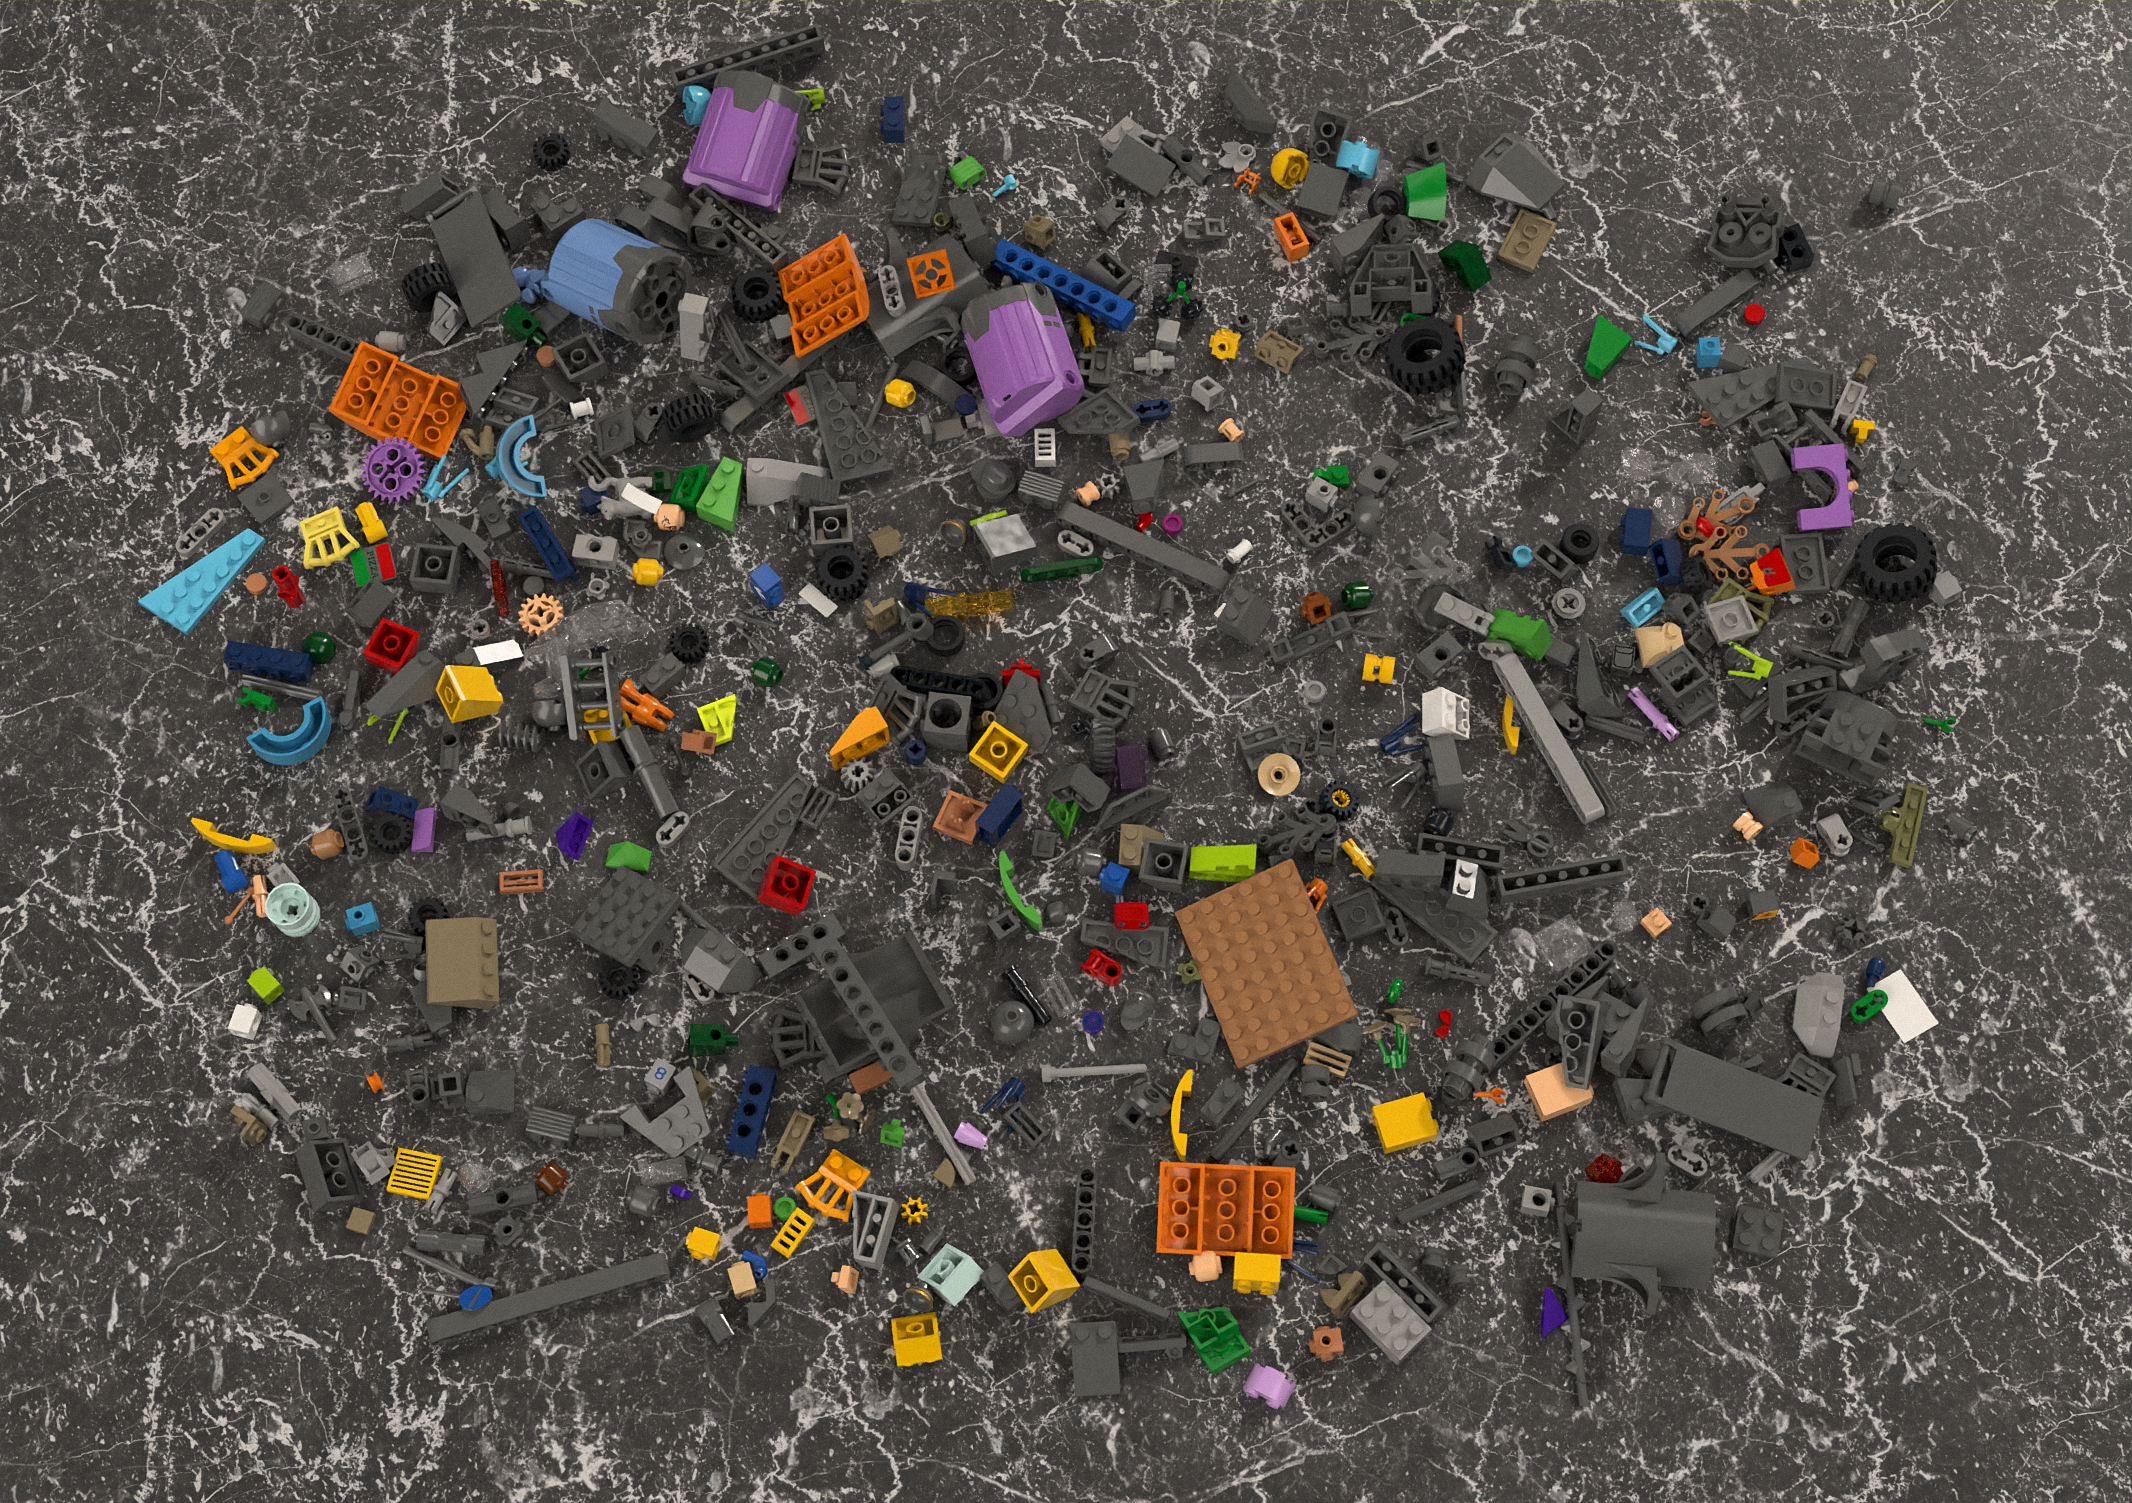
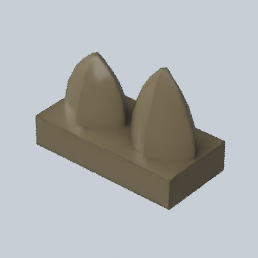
[1321,1270,1368,1319]

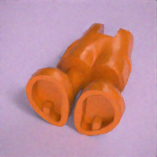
[608,678,674,732]

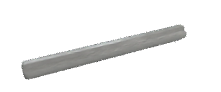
[910,1084,976,1185]

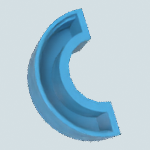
[496,415,547,498]
[246,696,331,765]

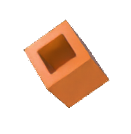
[747,1193,773,1229]

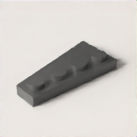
[1081,920,1169,971]

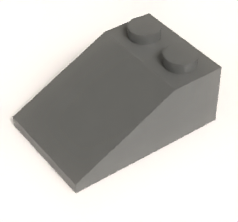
[1328,213,1384,277]
[1070,1321,1120,1397]

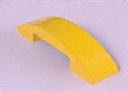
[1502,669,1526,755]
[191,817,277,854]
[1171,1070,1193,1161]

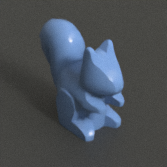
[512,267,547,304]

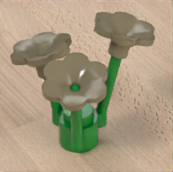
[1361,1008,1421,1069]

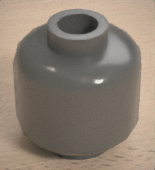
[1073,847,1106,876]
[627,1185,662,1217]

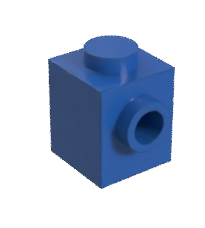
[1099,862,1130,897]

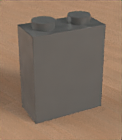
[1297,162,1349,223]

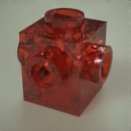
[1584,1153,1623,1184]

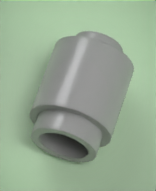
[375,331,406,352]

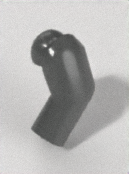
[1531,202,1557,220]
[309,422,336,443]

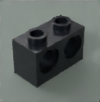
[1778,223,1814,273]

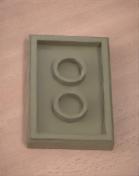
[1496,208,1558,273]

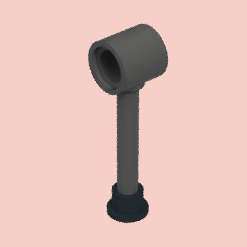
[857,613,934,671]

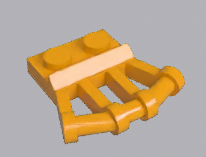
[209,426,279,490]
[795,1149,871,1222]

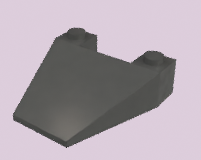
[1350,243,1433,316]

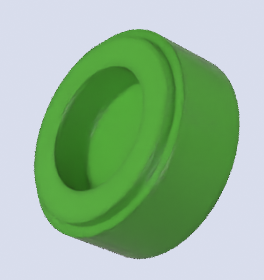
[774,1197,797,1221]

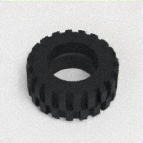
[1384,317,1466,396]
[1854,523,1937,605]

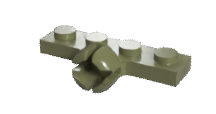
[1878,782,1928,868]

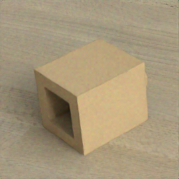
[727,1261,759,1299]

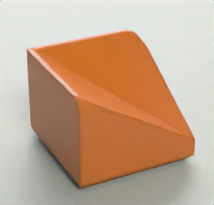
[1790,837,1820,869]

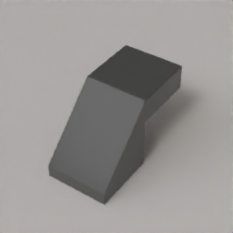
[1543,636,1576,666]
[748,1279,777,1330]

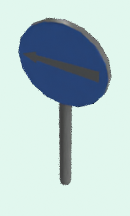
[423,1285,493,1311]

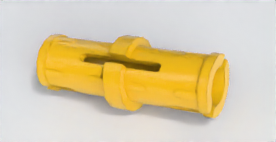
[1077,312,1096,351]
[1341,838,1376,880]

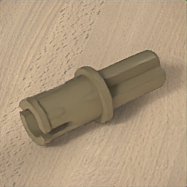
[594,1024,612,1068]

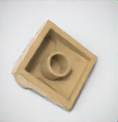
[1634,622,1685,668]

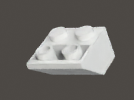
[1422,687,1470,740]

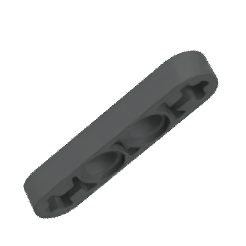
[332,786,370,864]

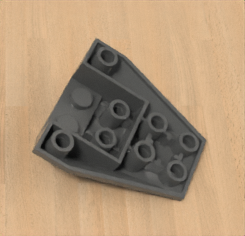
[1466,133,1565,211]

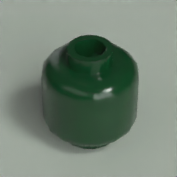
[1341,581,1374,609]
[750,657,783,687]

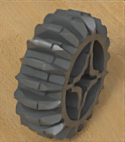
[1090,716,1115,774]

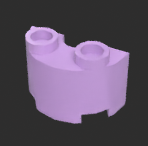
[1243,1363,1296,1409]

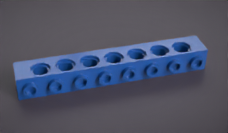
[990,238,1137,333]

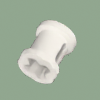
[569,397,594,420]

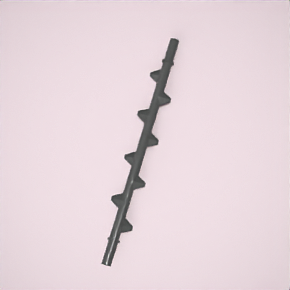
[1551,1182,1591,1407]

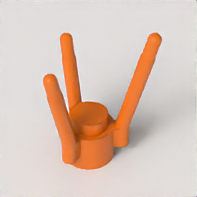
[1305,878,1328,915]

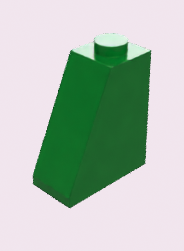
[1584,315,1632,380]

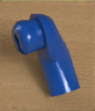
[741,1250,768,1279]

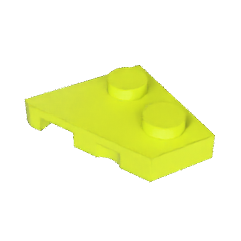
[697,694,737,746]

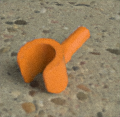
[1473,1087,1506,1105]

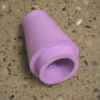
[954,1122,988,1150]

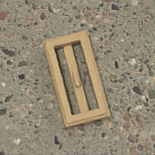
[1303,1042,1352,1079]

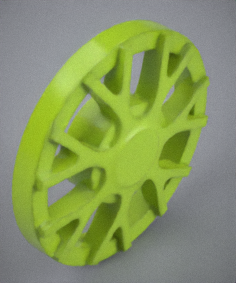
[969,510,1007,526]

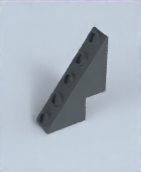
[458,340,529,421]

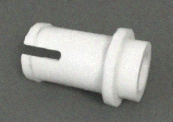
[1226,539,1253,564]

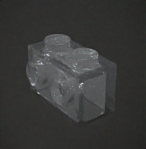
[327,252,377,296]

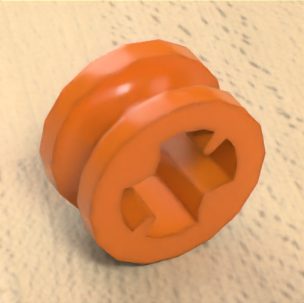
[366,1072,385,1094]

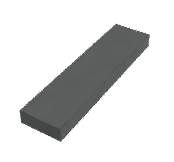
[1084,1276,1171,1323]

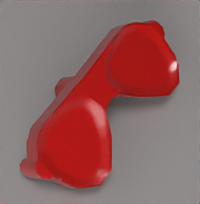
[1435,1008,1452,1039]

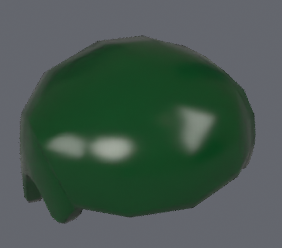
[302,631,336,664]

